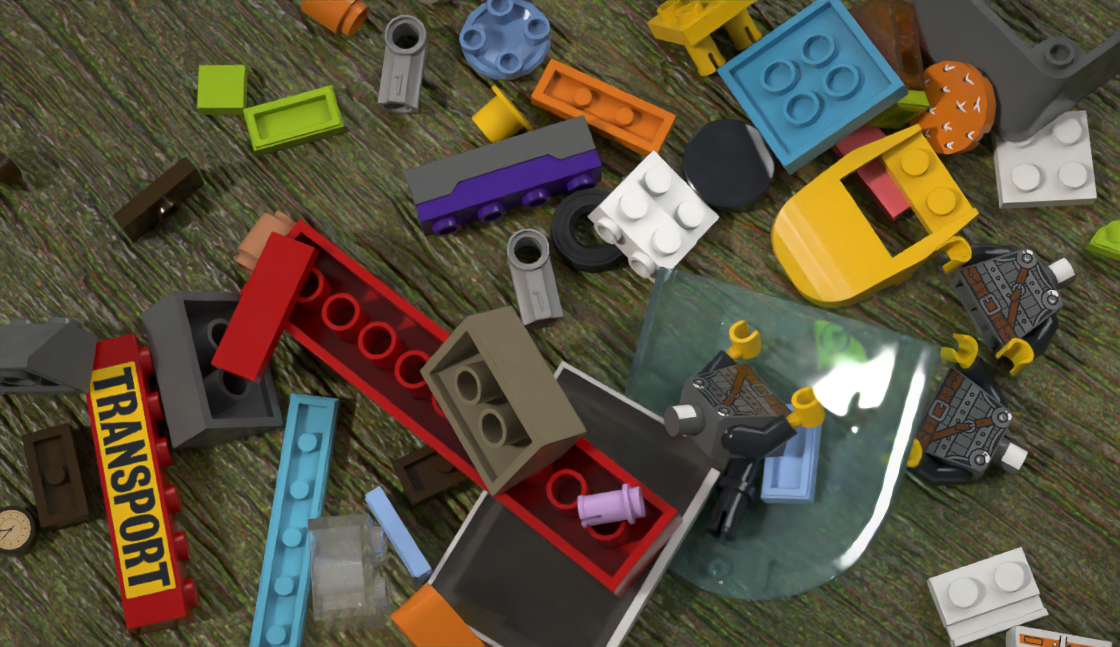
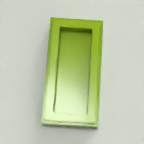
[243,85,345,157]

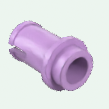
[578,483,645,528]

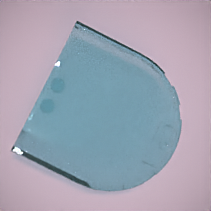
[615,266,942,600]

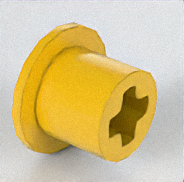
[471,84,534,143]

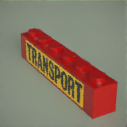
[85,333,200,636]

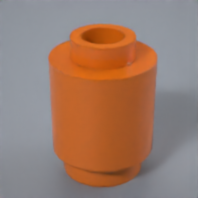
[301,0,370,38]

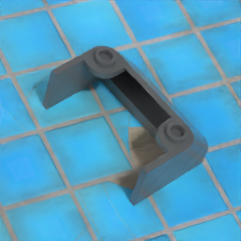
[901,0,1120,142]

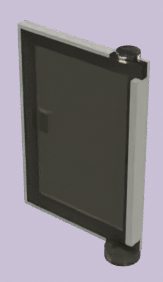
[428,361,731,647]

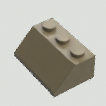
[420,305,587,497]

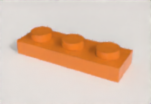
[531,58,677,157]

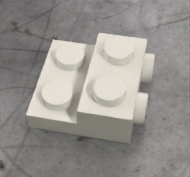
[587,150,719,284]

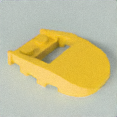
[771,124,979,308]

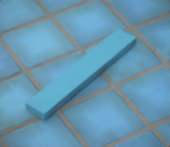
[249,393,341,647]

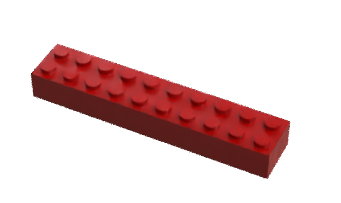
[239,219,683,600]

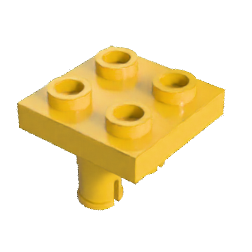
[647,0,762,76]

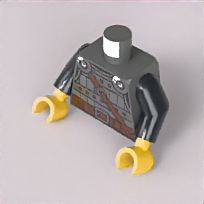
[936,236,1076,376]
[664,320,825,460]
[886,333,1029,487]

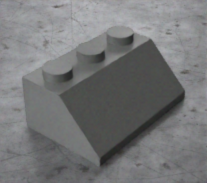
[142,291,284,449]
[0,317,98,395]

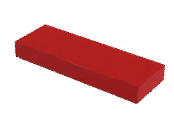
[211,231,319,385]

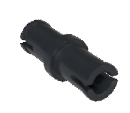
[705,458,763,542]

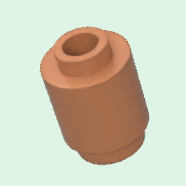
[234,211,296,276]

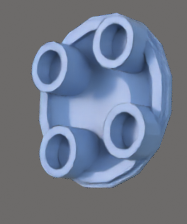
[459,0,551,80]

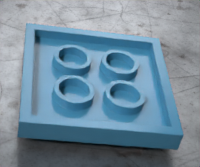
[717,0,909,175]

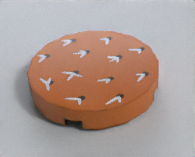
[909,60,997,155]

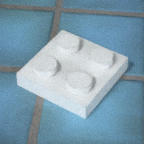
[991,110,1097,209]

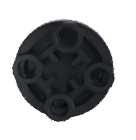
[682,119,777,213]

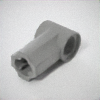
[378,15,429,115]
[507,229,564,329]

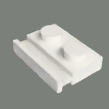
[926,547,1049,647]

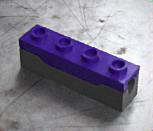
[404,115,602,237]

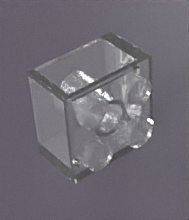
[308,513,393,633]

